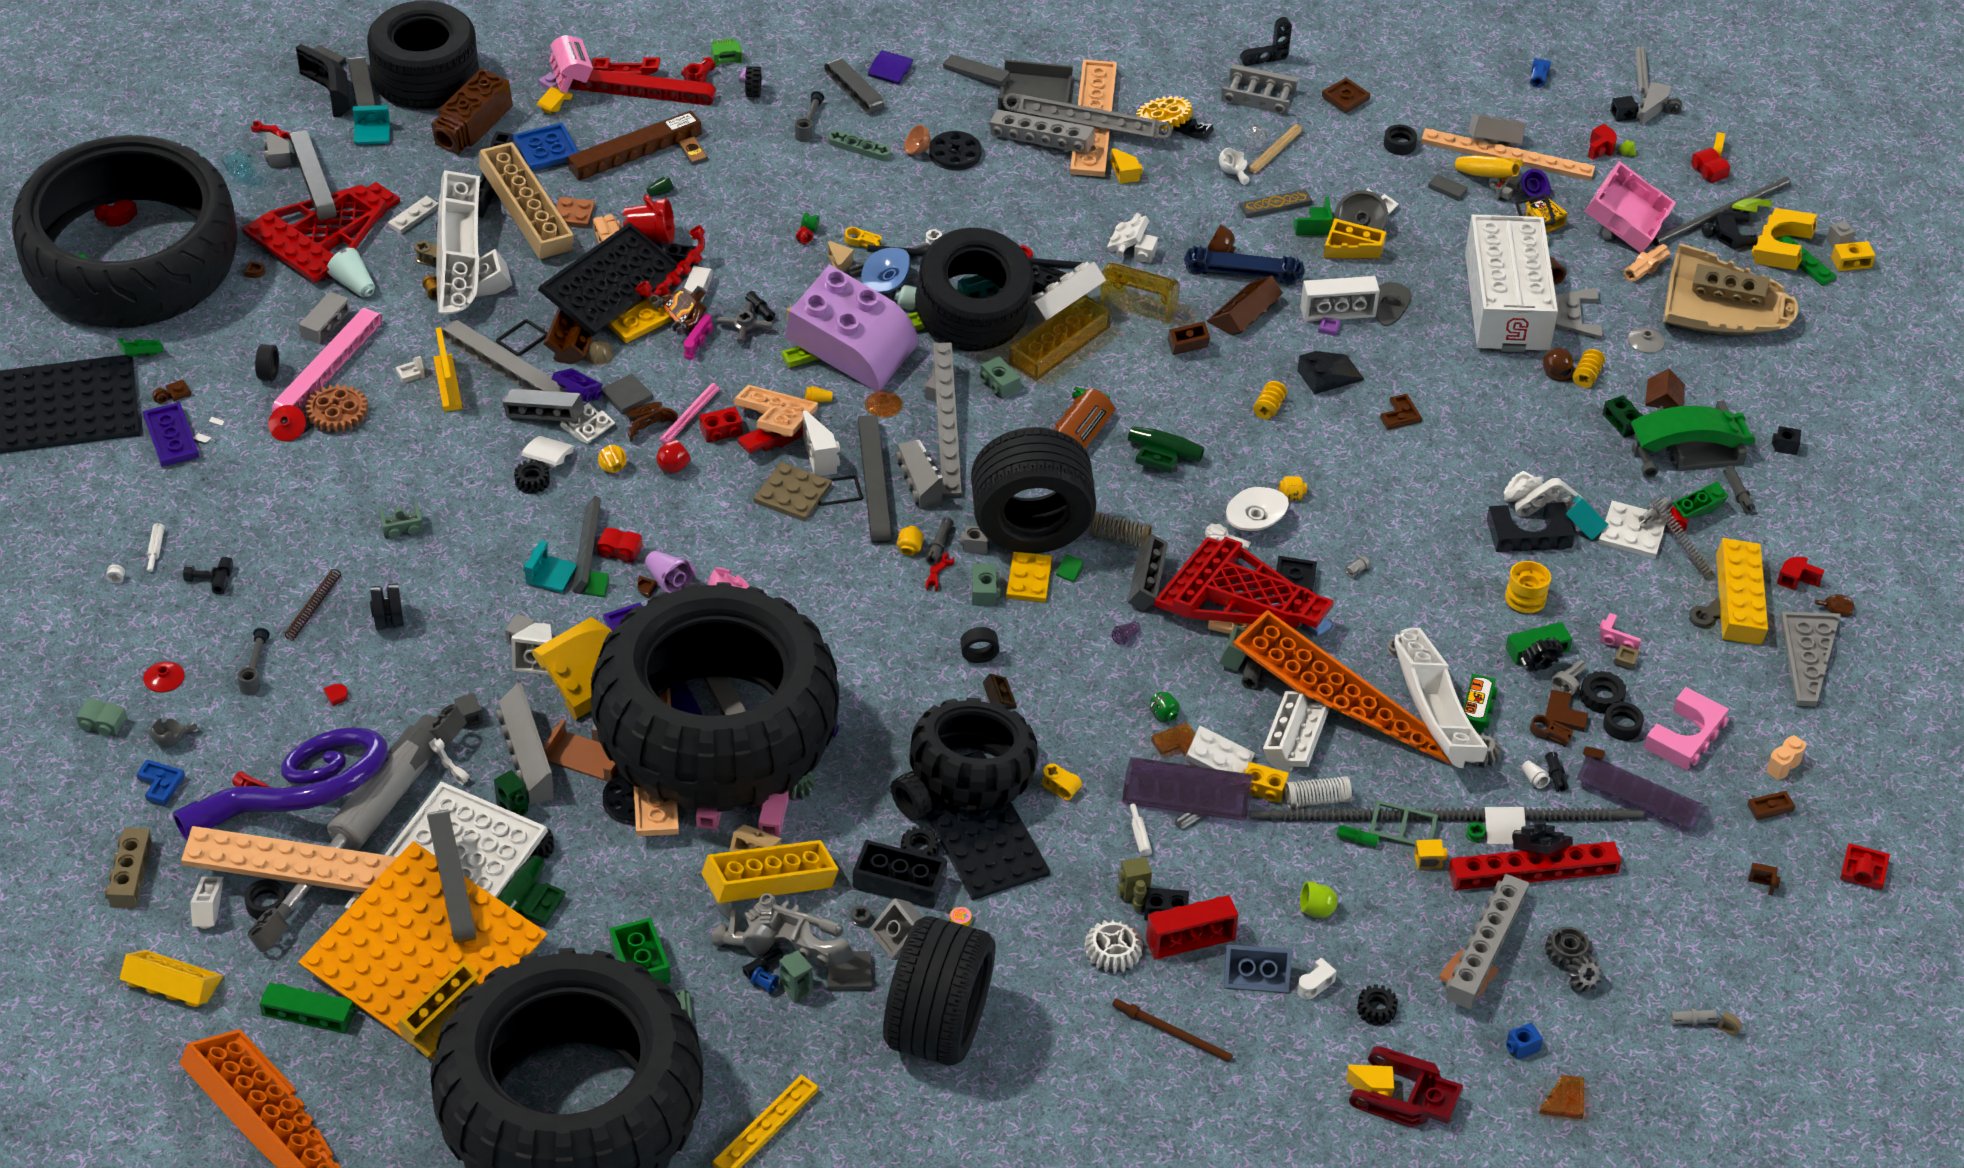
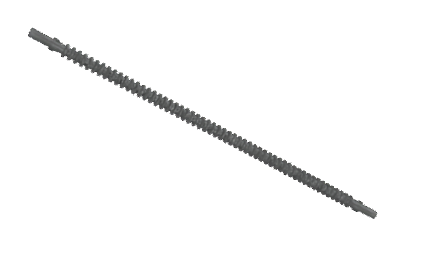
[1249,808,1644,821]

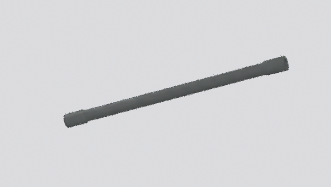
[1652,176,1791,246]

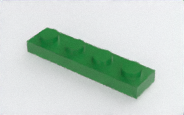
[1777,235,1837,286]

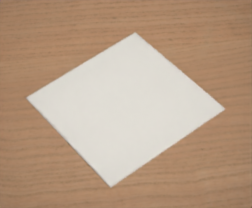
[1485,807,1525,844]

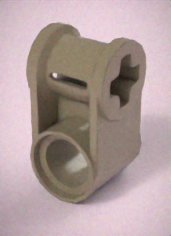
[414,241,437,268]

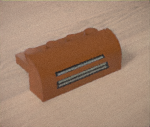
[1053,389,1116,449]

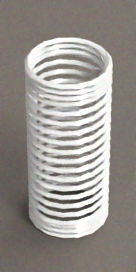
[1285,776,1352,809]

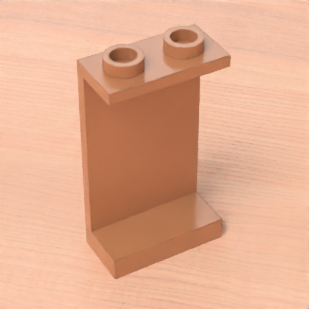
[543,719,619,782]

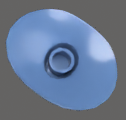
[861,248,911,294]

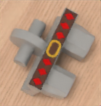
[1489,177,1521,201]

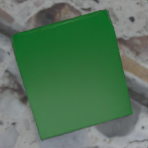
[1056,554,1083,583]
[585,571,609,597]

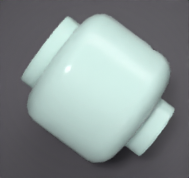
[894,285,916,310]

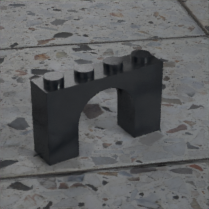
[1487,502,1575,552]

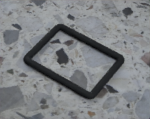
[1515,194,1556,226]
[496,319,548,356]
[818,475,863,506]

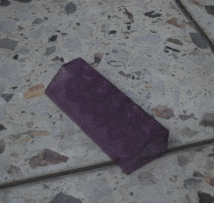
[1577,756,1708,831]
[1122,757,1253,821]

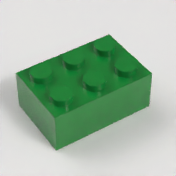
[609,917,671,984]

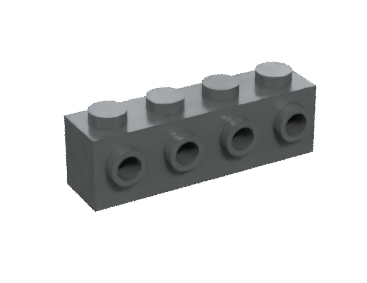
[503,389,584,422]
[1128,534,1168,611]

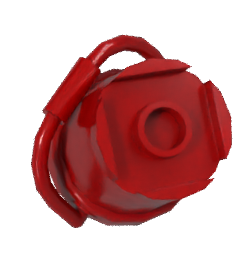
[623,195,675,245]

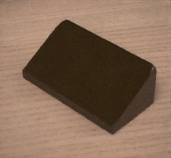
[983,674,1017,710]

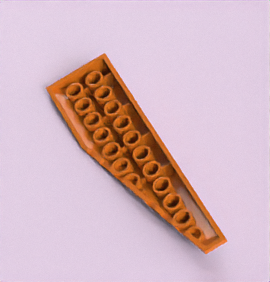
[1233,610,1451,764]

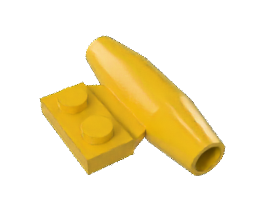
[1455,155,1523,178]

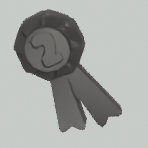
[1689,598,1721,628]

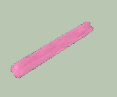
[660,383,719,444]

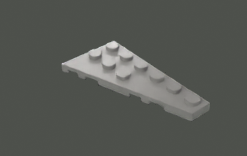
[1780,612,1841,707]

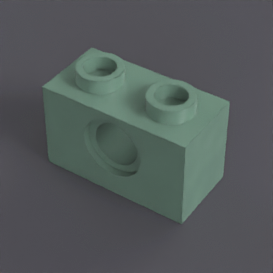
[980,356,1021,399]
[972,564,1000,605]

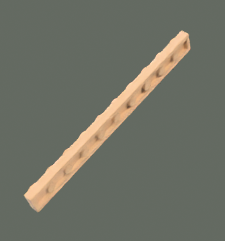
[1421,128,1595,181]

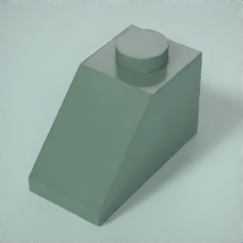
[1219,624,1246,671]

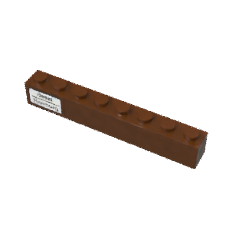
[568,110,702,181]

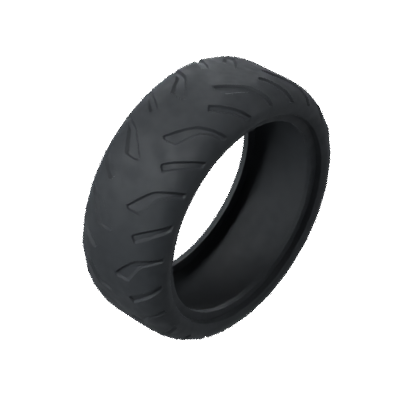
[12,135,237,328]

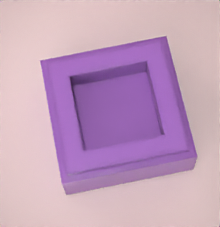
[1318,317,1341,336]

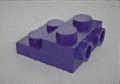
[552,368,603,403]

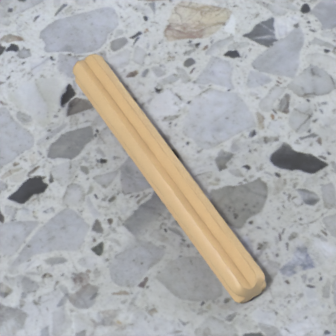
[1248,124,1302,174]

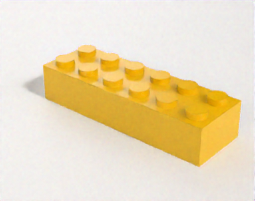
[1716,538,1768,645]
[701,840,839,903]

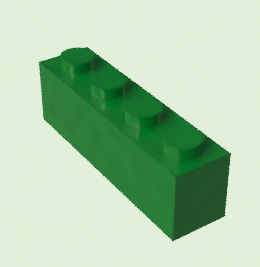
[259,982,355,1034]

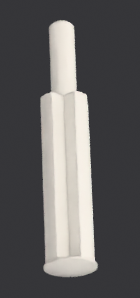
[147,523,165,572]
[1130,803,1152,857]

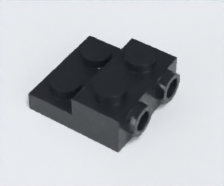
[1512,821,1573,855]

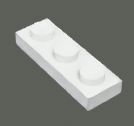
[388,196,439,234]

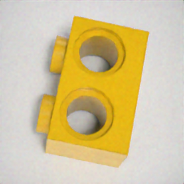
[1241,762,1289,803]

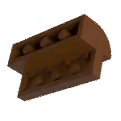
[543,308,593,364]

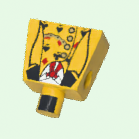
[1525,199,1568,233]

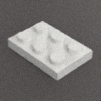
[1185,726,1255,785]

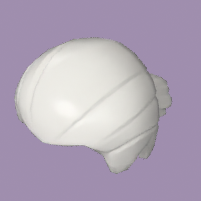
[1219,148,1250,185]

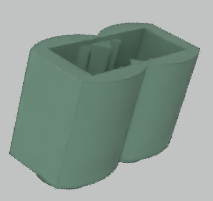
[76,699,127,736]

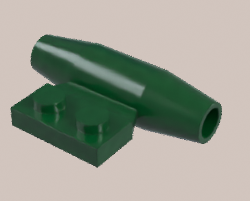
[1128,426,1204,473]
[497,855,566,927]

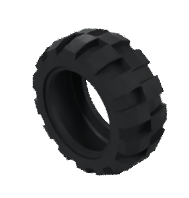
[909,697,1038,809]

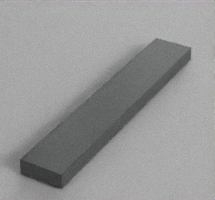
[572,496,601,593]

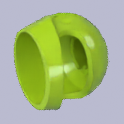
[1300,881,1338,919]

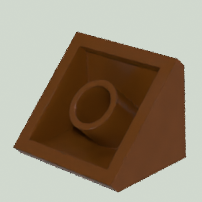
[1645,368,1685,409]

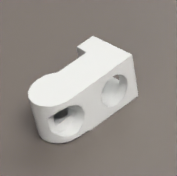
[1297,958,1337,1000]

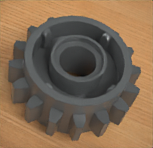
[1545,926,1593,970]

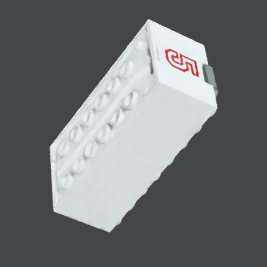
[1465,215,1558,352]

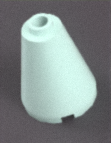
[327,248,375,297]

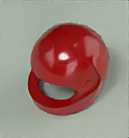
[656,439,691,473]

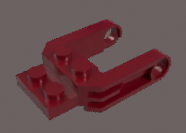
[1349,1046,1463,1127]

